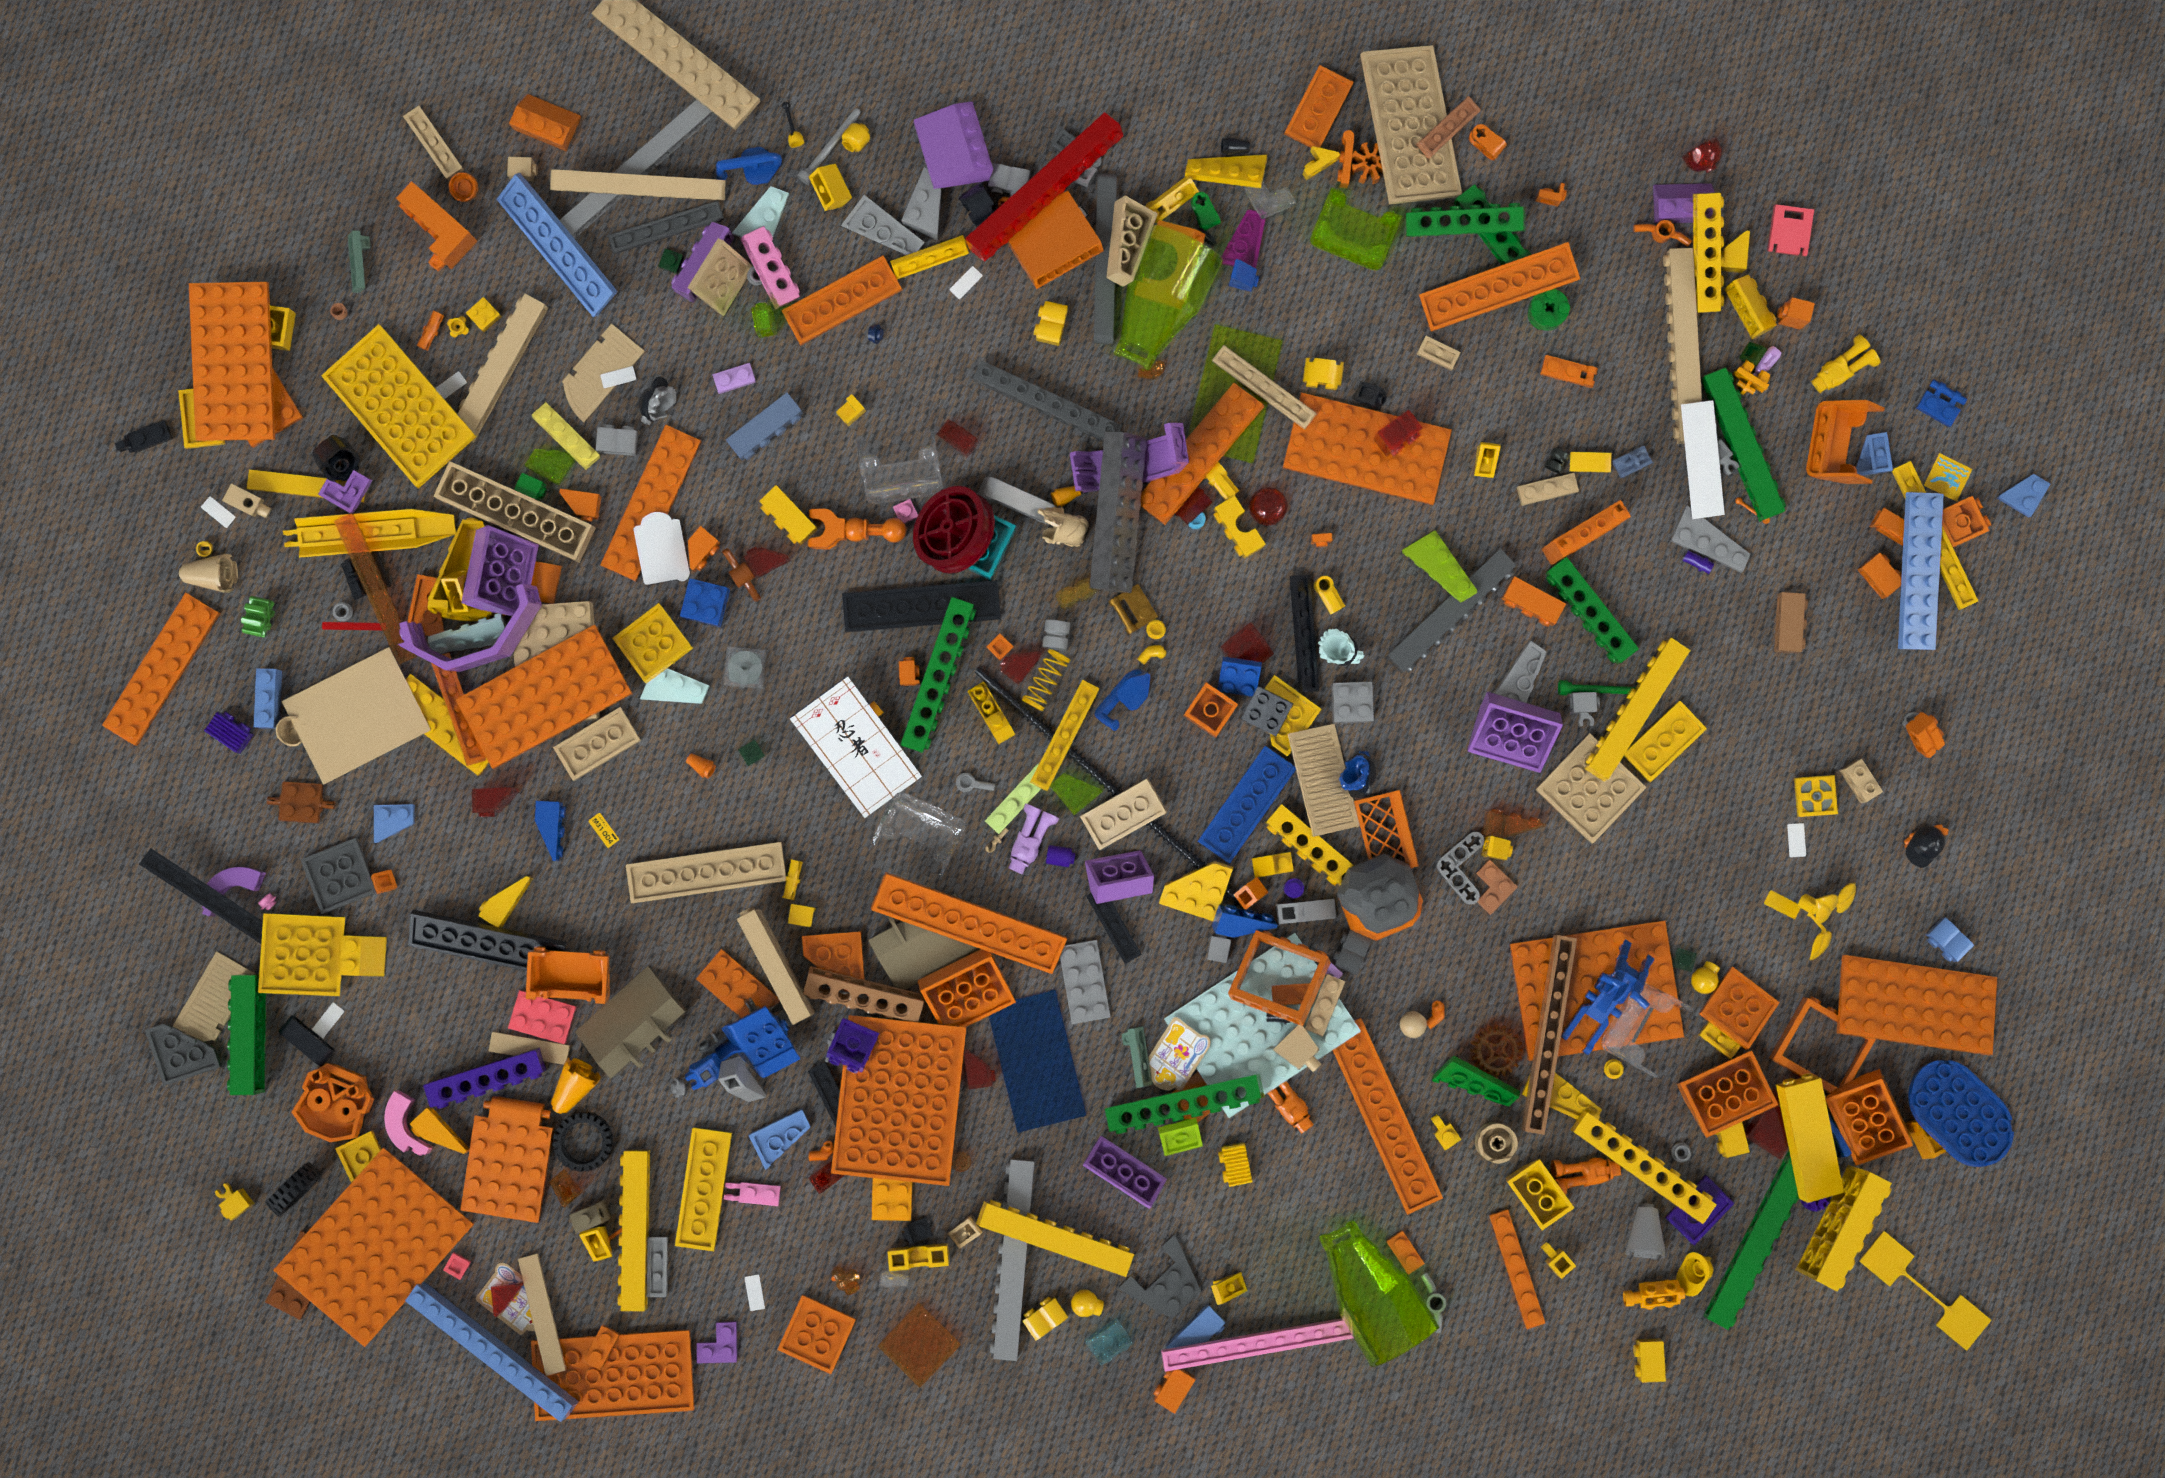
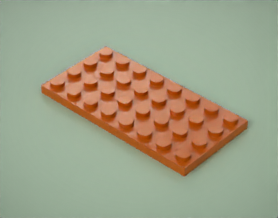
[189,282,275,441]
[1282,393,1452,505]
[455,624,633,769]
[1836,955,1997,1056]
[531,1329,695,1421]

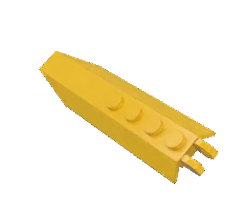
[283,509,456,558]

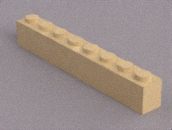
[458,294,548,443]

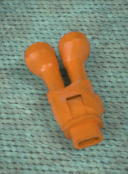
[1267,1081,1314,1134]
[1551,1157,1621,1195]

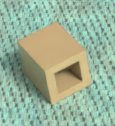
[507,157,538,181]

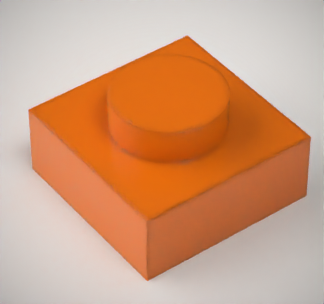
[1311,533,1332,547]
[986,633,1014,661]
[371,869,397,894]

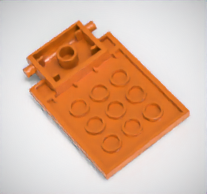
[460,1096,554,1223]

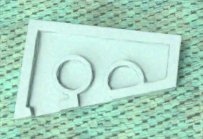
[732,186,789,246]

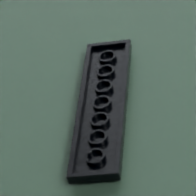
[842,580,1001,633]
[408,910,567,971]

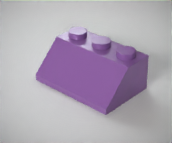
[1653,184,1714,223]
[1085,850,1154,904]

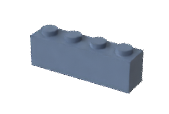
[726,393,803,461]

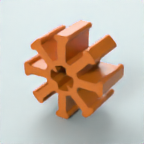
[1351,142,1384,184]

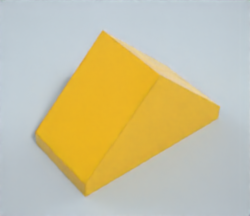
[1474,442,1501,478]
[579,1226,613,1262]

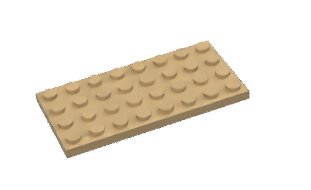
[1360,45,1462,204]

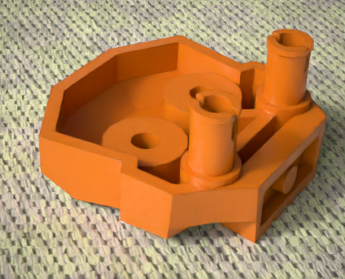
[291,1063,375,1142]

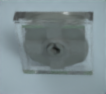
[724,647,767,689]

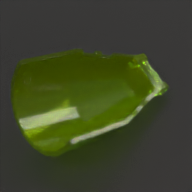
[1114,225,1223,370]
[1319,1220,1440,1368]

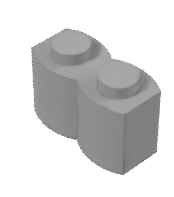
[988,163,1031,196]
[596,424,638,456]

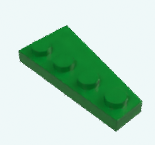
[1432,1055,1520,1107]

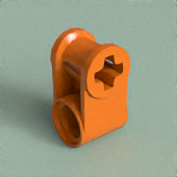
[1469,124,1507,161]

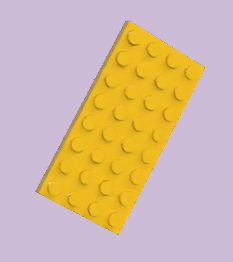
[321,324,477,489]

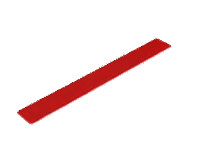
[322,622,386,631]

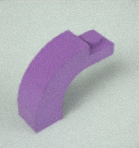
[202,867,266,916]

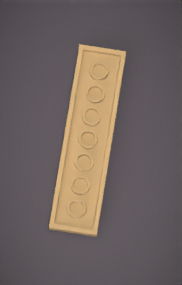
[626,842,787,904]

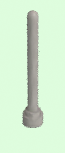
[797,108,861,186]

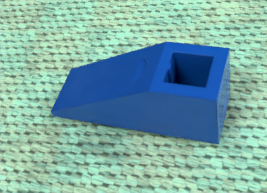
[535,801,566,861]
[1212,904,1278,938]

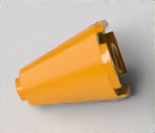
[551,1058,601,1114]

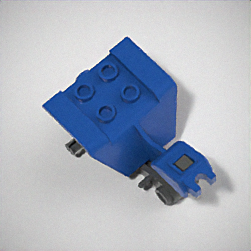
[685,998,800,1090]

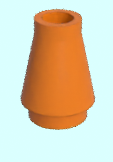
[686,753,716,779]

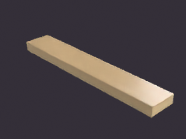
[1212,345,1317,430]
[518,1254,566,1376]

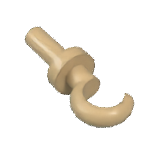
[985,828,1009,853]

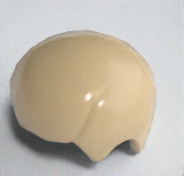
[276,716,305,747]

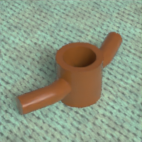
[722,548,761,602]

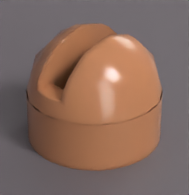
[330,303,348,320]

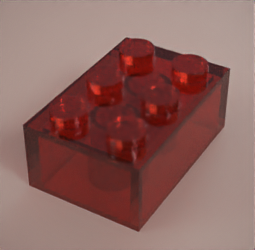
[1745,1087,1788,1160]

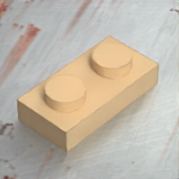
[1417,336,1461,371]

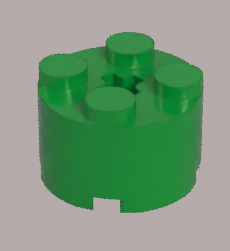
[1528,289,1570,331]

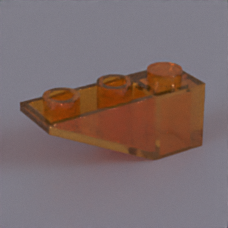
[1481,809,1546,839]

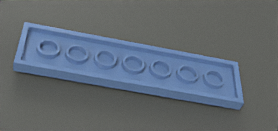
[496,173,618,317]
[1898,492,1944,650]

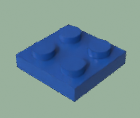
[1217,657,1262,697]

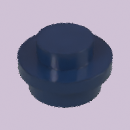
[868,324,884,344]

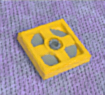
[1794,775,1838,817]

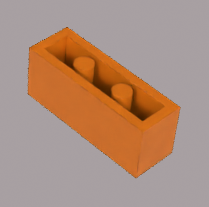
[1501,576,1566,627]

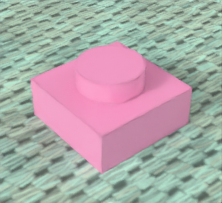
[893,499,918,523]

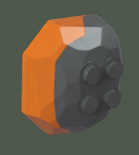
[1337,853,1423,941]

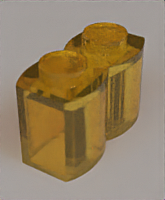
[1055,578,1097,610]

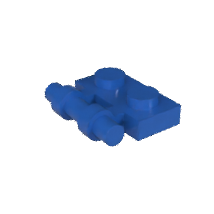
[1916,379,1967,427]

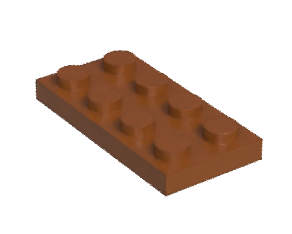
[265,1230,310,1320]

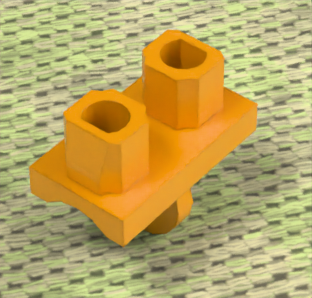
[1732,360,1770,395]

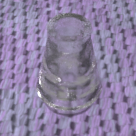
[879,1269,909,1289]

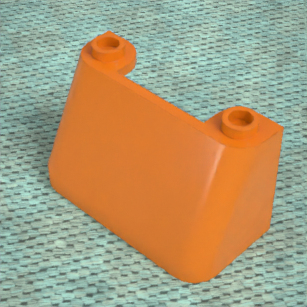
[526,946,610,1004]

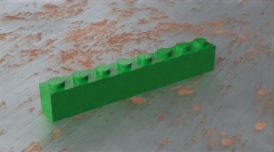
[1701,368,1786,522]

